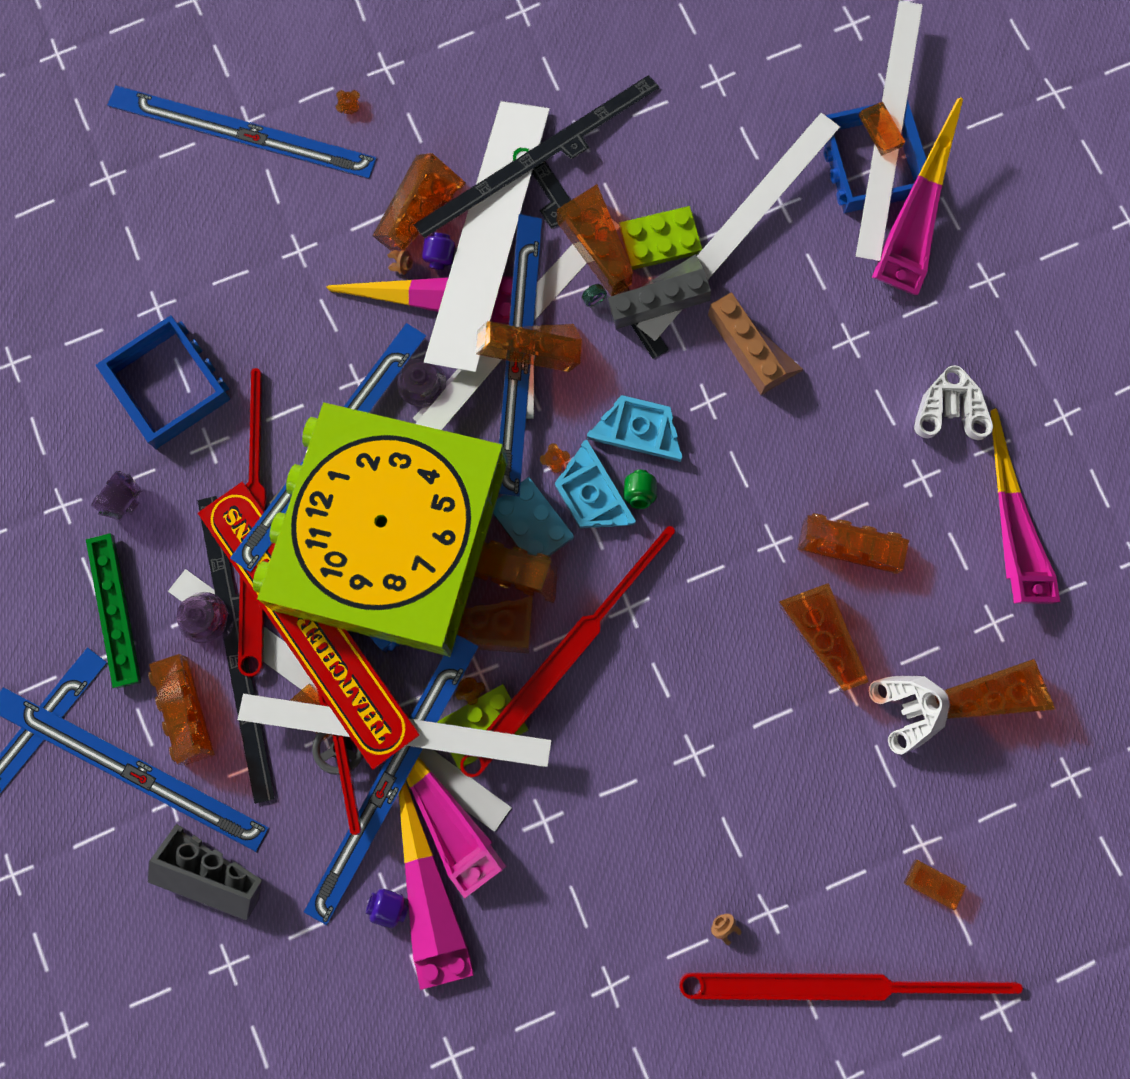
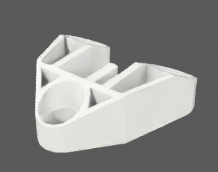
[914,365,993,440]
[869,676,950,754]

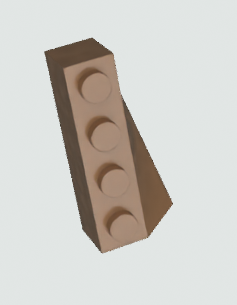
[708,292,803,395]

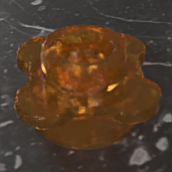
[336,90,360,114]
[540,443,570,473]
[455,677,486,705]

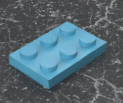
[493,477,574,568]

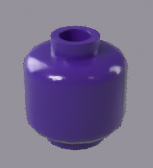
[422,232,455,270]
[366,888,408,928]

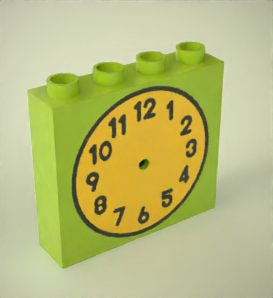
[253,402,508,657]

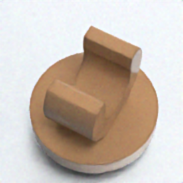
[387,250,413,275]
[711,914,741,945]

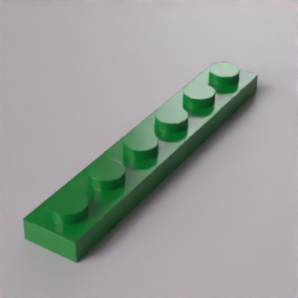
[85,533,142,689]

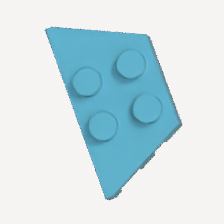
[587,395,682,462]
[555,439,636,528]

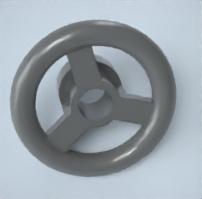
[312,732,363,775]

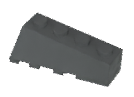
[608,255,711,329]
[148,823,262,921]

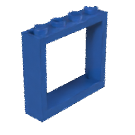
[824,99,927,214]
[95,315,231,449]

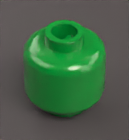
[624,469,657,509]

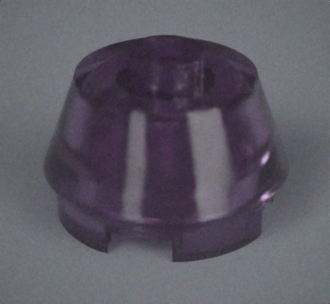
[397,359,446,407]
[91,471,142,521]
[176,592,228,643]

